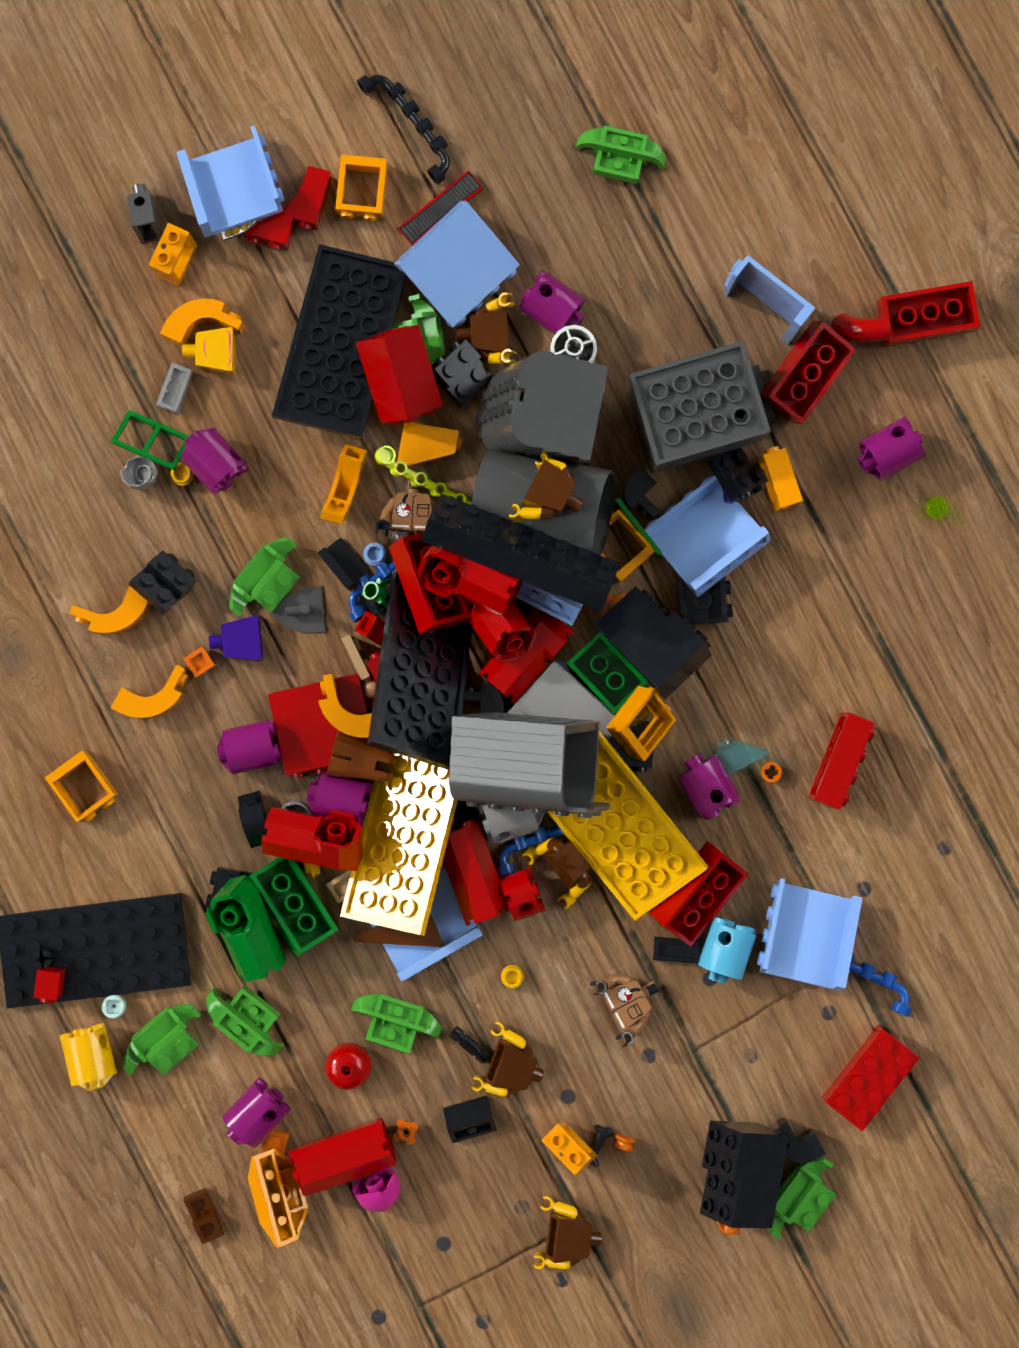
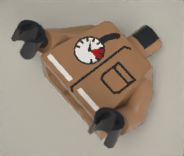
[375,480,437,536]
[590,974,659,1047]

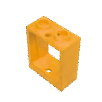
[335,154,388,222]
[148,223,198,287]
[758,446,803,513]
[601,510,655,583]
[606,686,676,762]
[44,750,119,823]
[541,1122,598,1175]

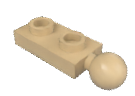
[341,635,376,698]

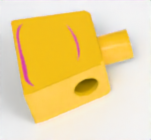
[182,327,236,375]

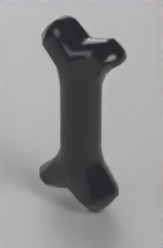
[590,1124,613,1167]

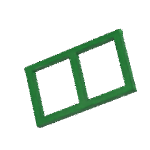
[110,410,189,470]
[615,498,662,558]

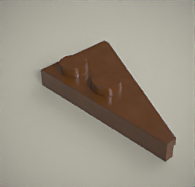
[352,912,444,947]

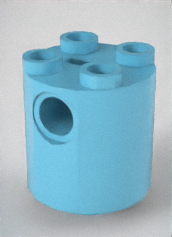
[698,917,756,984]

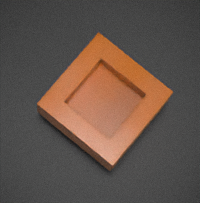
[183,646,216,678]
[261,1129,290,1155]

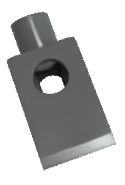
[127,184,163,244]

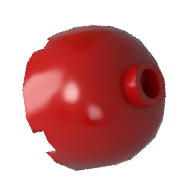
[325,1042,372,1090]

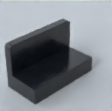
[317,538,369,590]
[443,1096,497,1143]

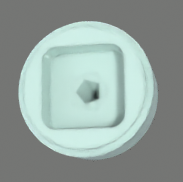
[102,995,126,1019]

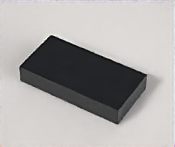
[653,936,701,964]

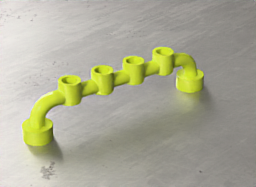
[375,446,472,504]

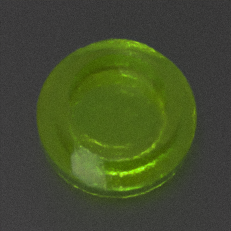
[925,496,948,519]

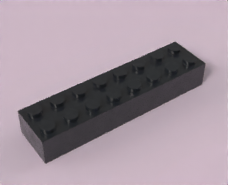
[421,493,620,612]

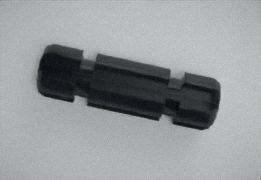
[449,1026,490,1064]

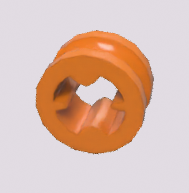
[760,762,782,783]
[613,1134,636,1152]

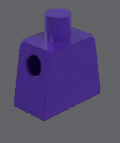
[209,616,264,661]

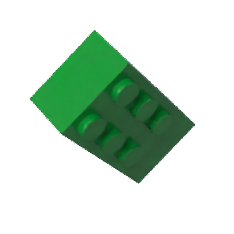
[248,857,338,958]

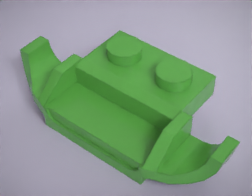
[575,125,666,184]
[393,294,446,383]
[229,537,300,616]
[206,985,285,1056]
[351,994,442,1054]
[122,1004,201,1075]
[768,1157,837,1240]

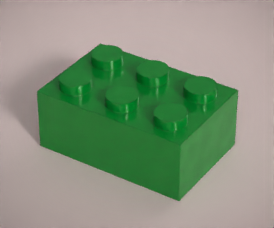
[566,631,648,714]

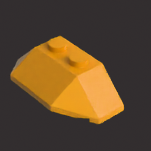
[248,1148,308,1248]

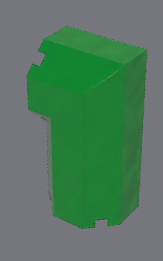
[205,875,287,982]

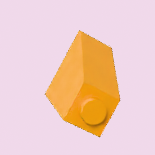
[397,422,463,470]

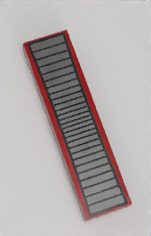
[398,170,483,246]

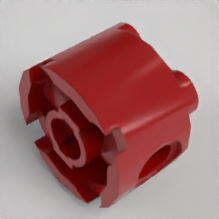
[499,867,546,921]

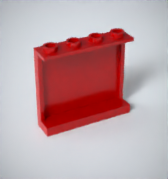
[268,673,368,779]

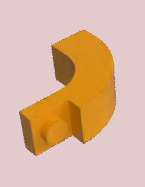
[160,299,245,346]
[320,444,367,525]
[69,586,151,634]
[111,665,188,718]
[318,674,372,738]

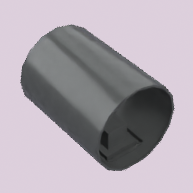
[472,449,615,556]

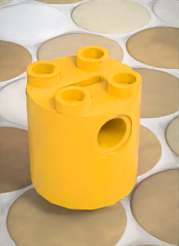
[59,1023,117,1091]

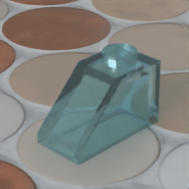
[714,738,770,775]

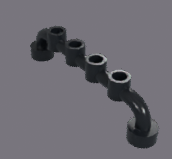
[357,75,450,185]

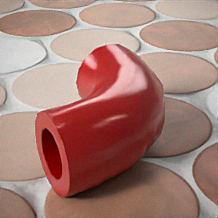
[831,313,891,342]

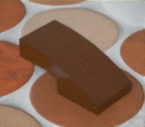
[184,1188,224,1244]

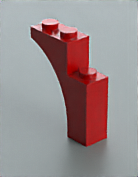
[242,165,332,251]

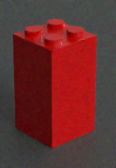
[356,324,443,425]

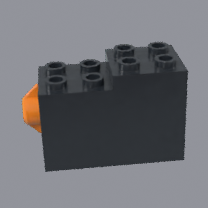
[595,586,712,700]
[700,1120,789,1235]

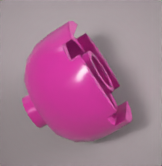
[352,1167,400,1212]

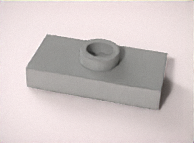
[156,362,194,414]

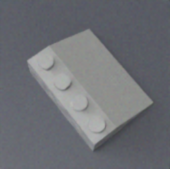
[508,661,615,741]

